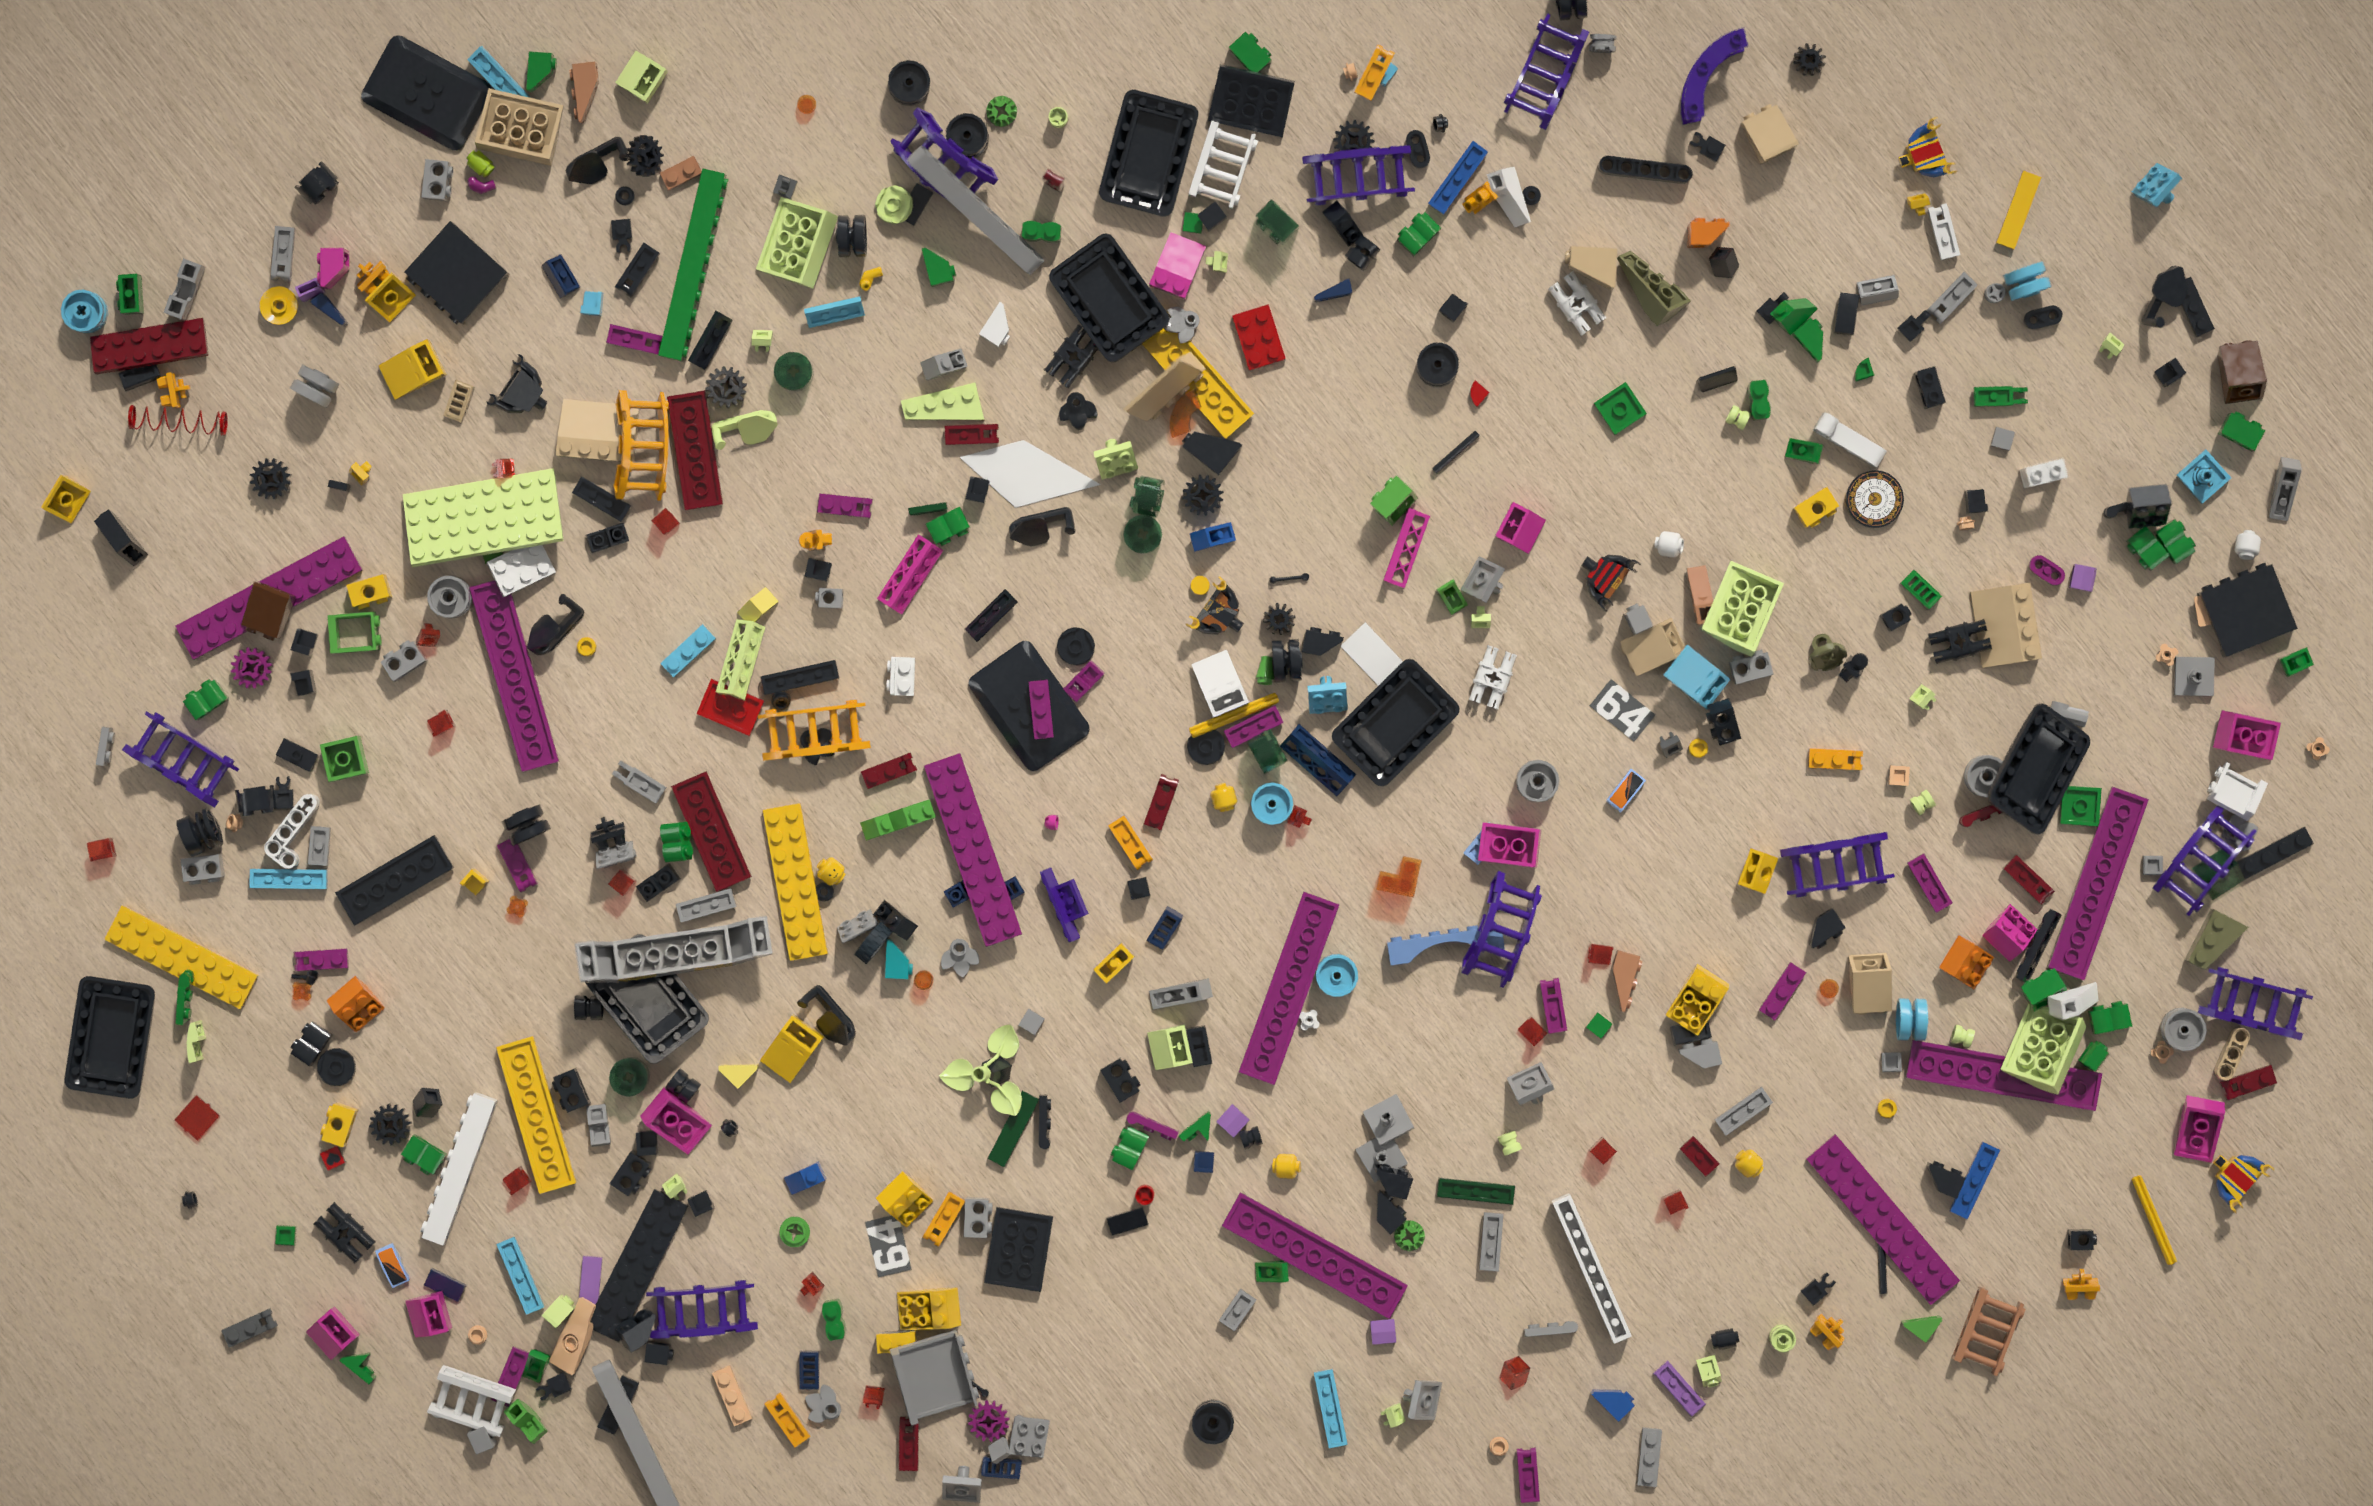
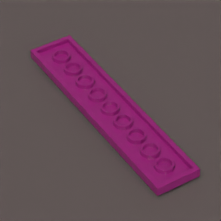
[175,536,363,660]
[469,580,559,772]
[924,753,1023,947]
[2047,786,2149,980]
[1239,891,1340,1085]
[1906,1040,2103,1111]
[1806,1134,1960,1305]
[1222,1192,1408,1319]

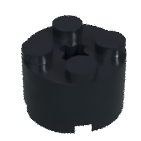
[294,161,339,205]
[235,785,277,816]

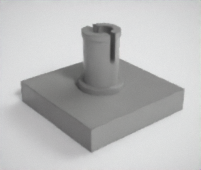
[1460,556,1505,603]
[2174,657,2215,696]
[1507,1062,1555,1105]
[1363,1094,1415,1146]
[1355,1137,1408,1182]
[1403,1380,1442,1420]
[942,1466,981,1503]

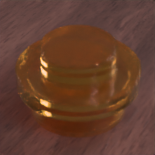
[797,95,817,114]
[1819,979,1839,998]

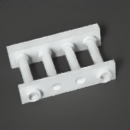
[1188,121,1258,209]
[427,1365,516,1437]

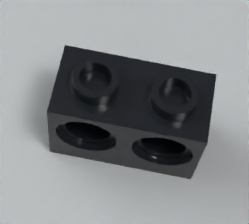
[1914,366,1946,409]
[1706,698,1741,746]
[1186,1025,1213,1067]
[1100,1057,1141,1103]
[552,1068,591,1113]
[609,1151,651,1196]

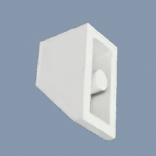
[979,302,1010,347]

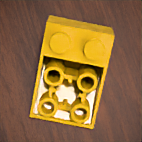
[378,339,447,400]
[1666,964,1729,1036]
[760,1014,824,1083]
[897,1287,961,1331]

